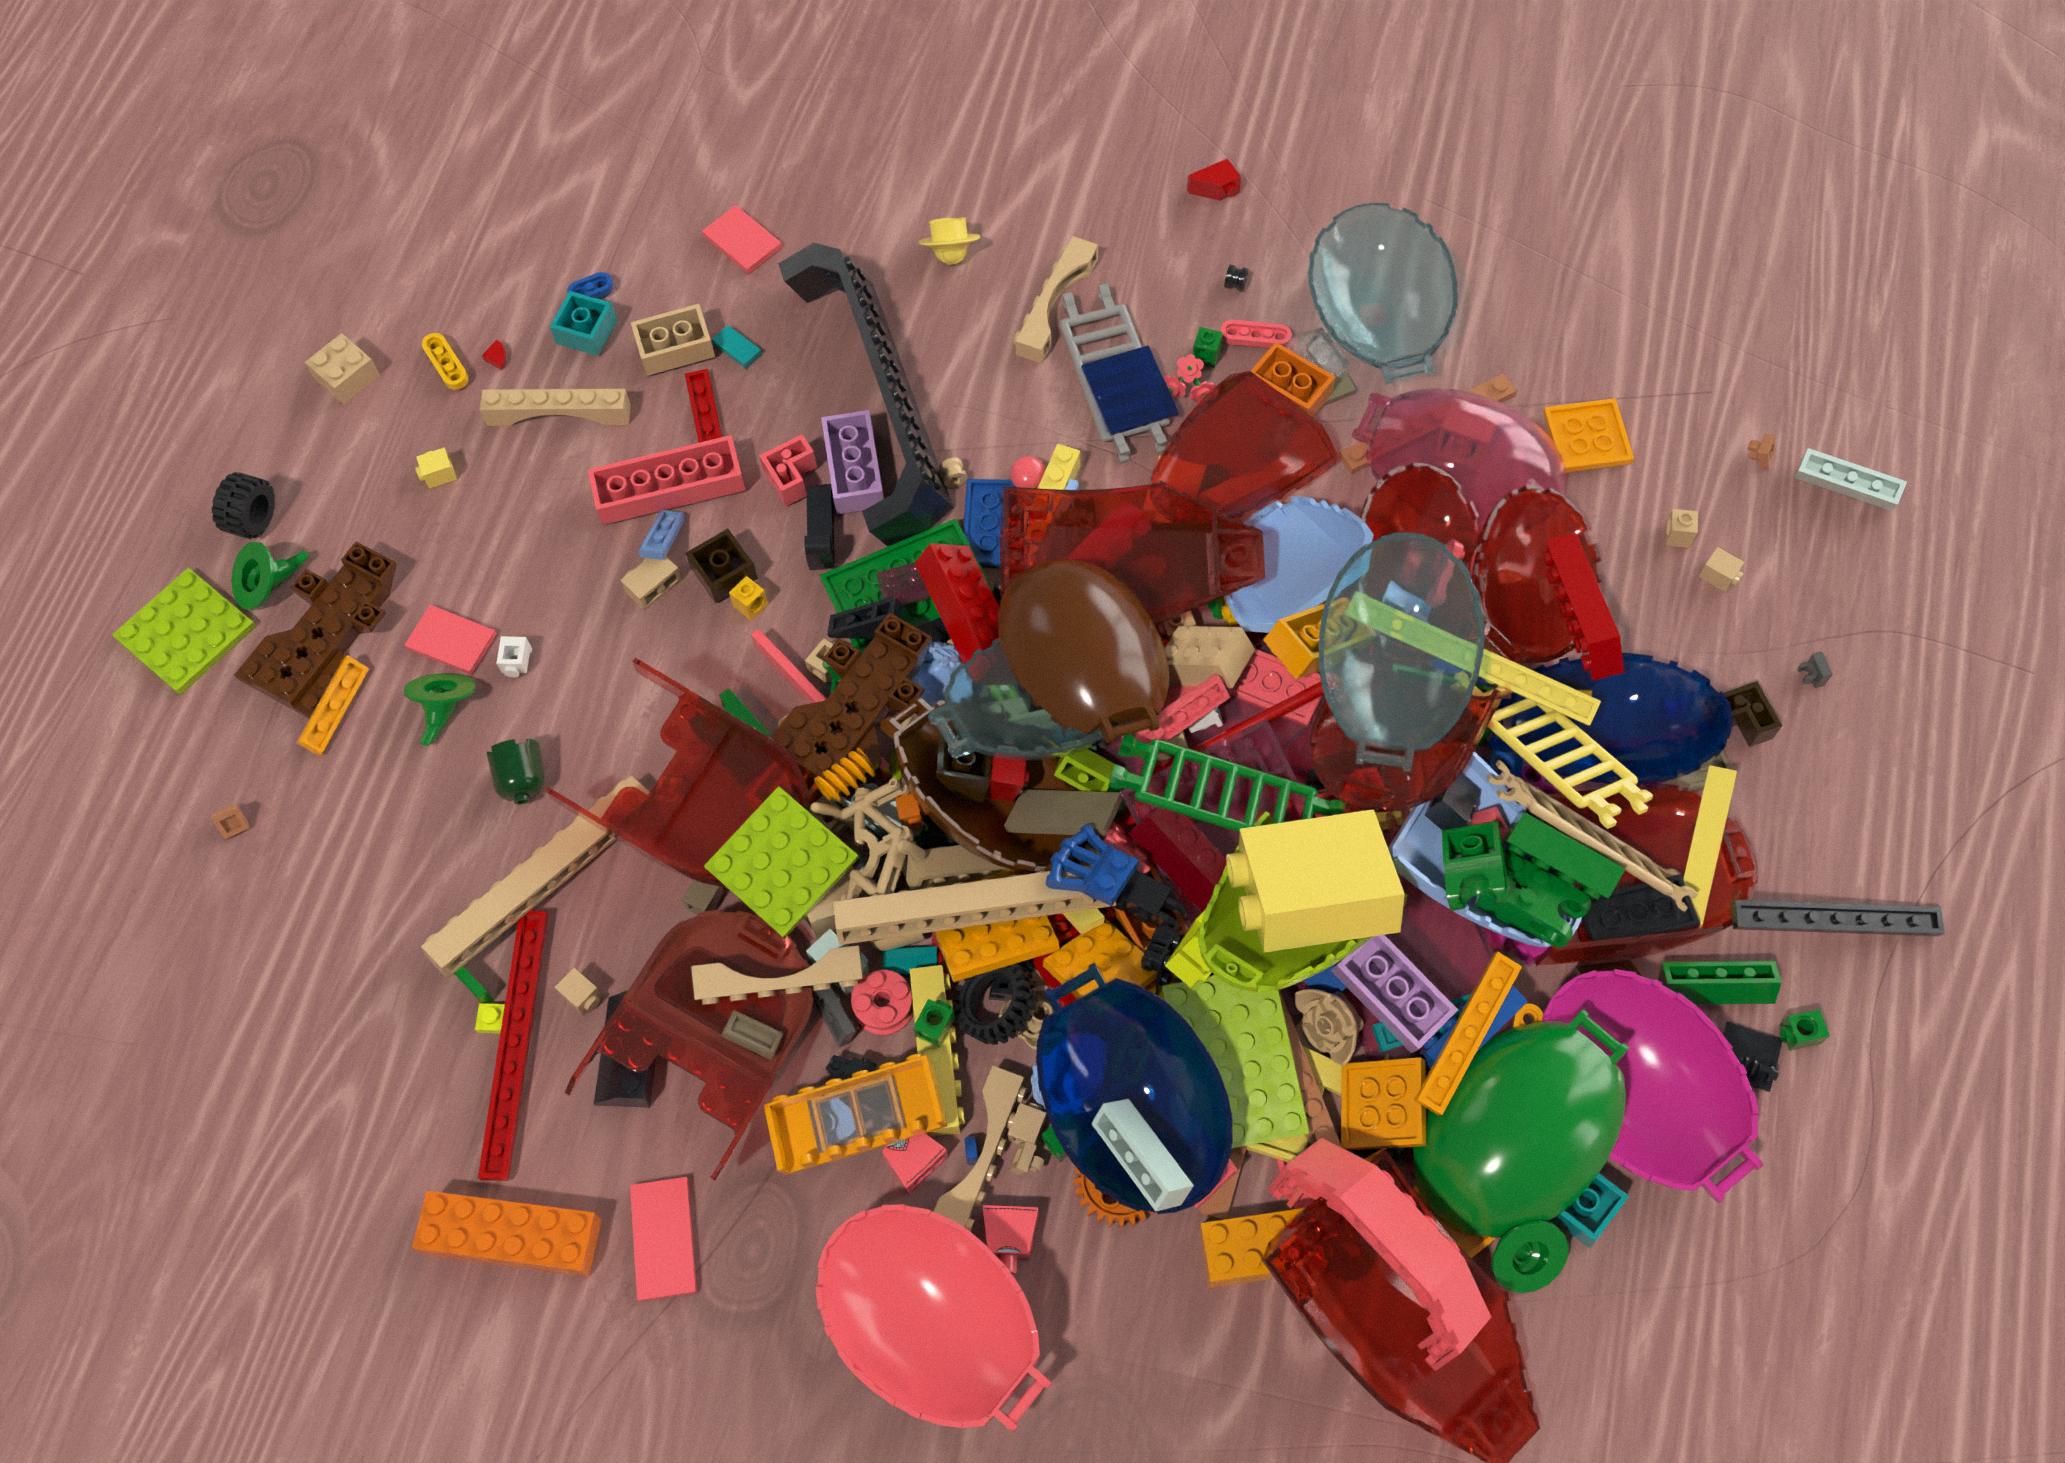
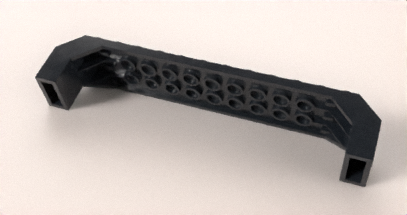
[778,243,954,546]

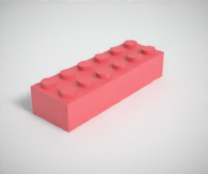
[588,435,746,525]

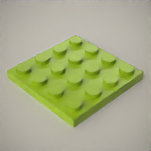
[112,567,257,696]
[704,786,859,939]

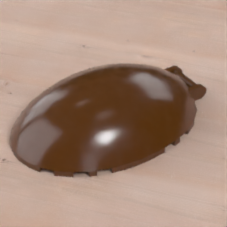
[997,559,1169,743]
[880,696,1087,873]

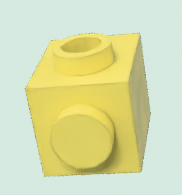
[415,447,457,489]

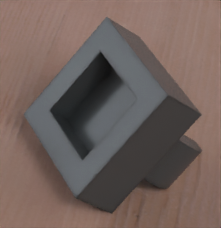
[1797,652,1833,688]

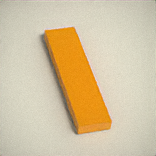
[296,655,370,756]

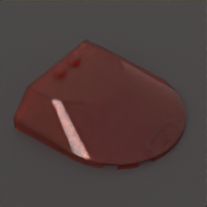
[1309,648,1503,812]

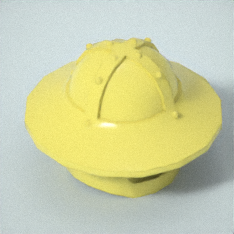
[919,217,980,265]

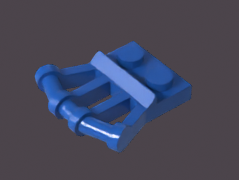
[1045,824,1139,906]

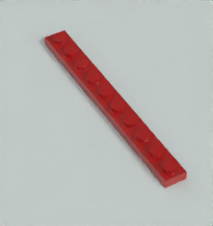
[478,911,549,1182]

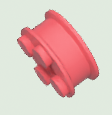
[851,970,914,1036]

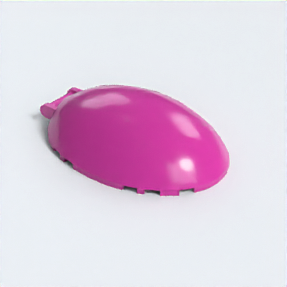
[1542,969,1763,1203]

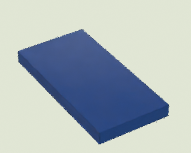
[963,479,1016,568]

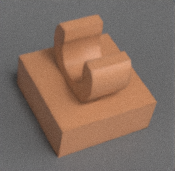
[1748,434,1776,470]
[211,804,250,839]

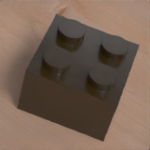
[685,528,758,603]

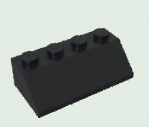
[594,990,660,1108]

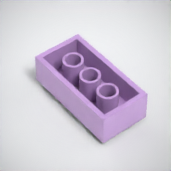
[821,410,884,514]
[1331,935,1458,1053]

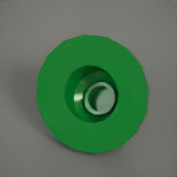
[231,542,309,610]
[404,673,476,746]
[1491,1220,1569,1293]

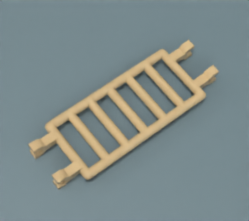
[1486,760,1698,912]

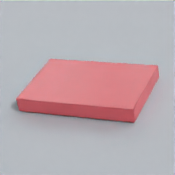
[702,205,782,274]
[404,605,497,675]

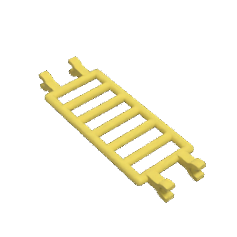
[1453,672,1653,829]

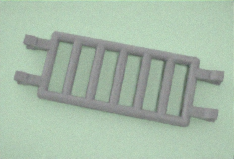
[1059,283,1170,464]

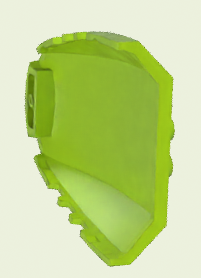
[1198,811,1408,992]

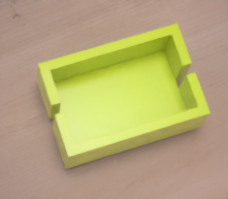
[1165,909,1212,988]

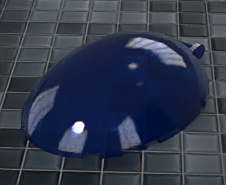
[1489,653,1733,787]
[1036,962,1233,1214]

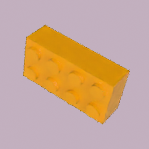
[1263,597,1376,680]
[1199,1206,1327,1288]

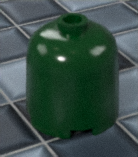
[487,739,544,805]

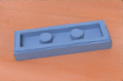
[639,509,685,560]

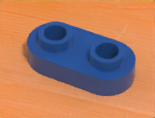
[567,272,614,299]

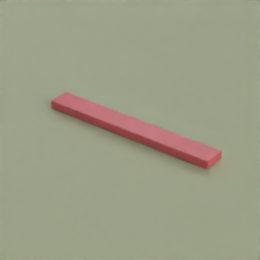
[751,629,891,781]

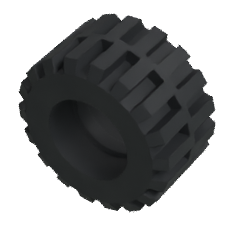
[212,472,275,539]

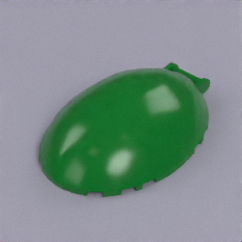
[1413,1009,1630,1238]

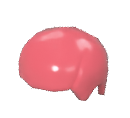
[1010,456,1046,492]

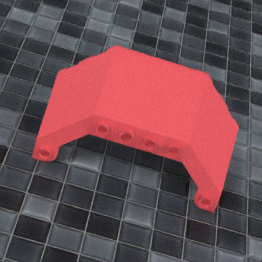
[1268,1138,1491,1371]

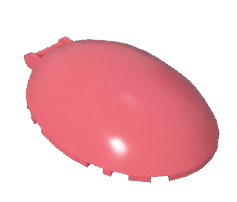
[815,1204,1052,1432]

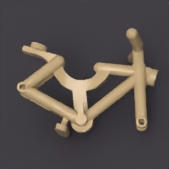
[810,778,925,901]

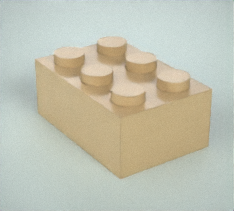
[631,304,715,376]
[1165,626,1255,688]

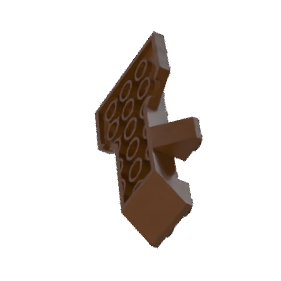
[234,541,397,719]
[764,612,932,803]

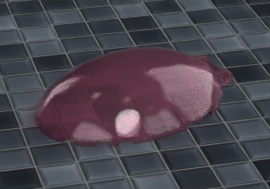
[1352,388,1566,536]

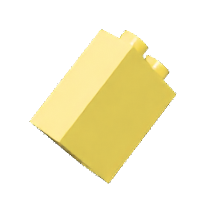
[1226,809,1405,953]

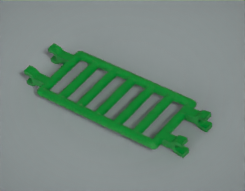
[1108,734,1346,832]

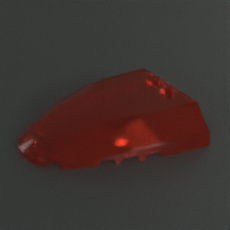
[1151,371,1338,524]

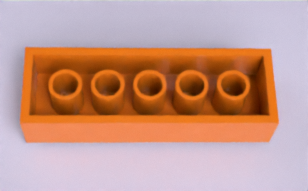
[412,1191,602,1277]

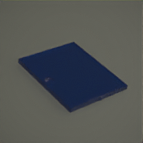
[1081,345,1179,436]

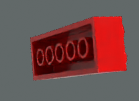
[1543,532,1624,681]
[915,544,1016,685]

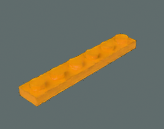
[1414,952,1522,1115]

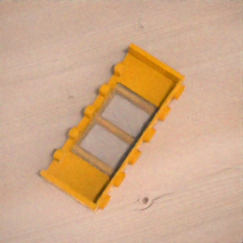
[764,1054,948,1175]

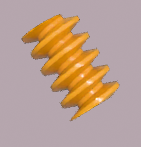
[814,748,875,802]

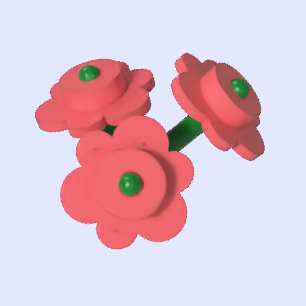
[1163,354,1216,403]

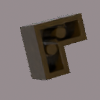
[1702,681,1782,747]

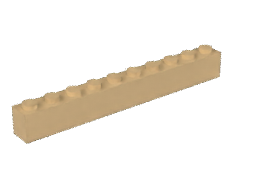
[421,775,655,979]
[833,865,1116,945]

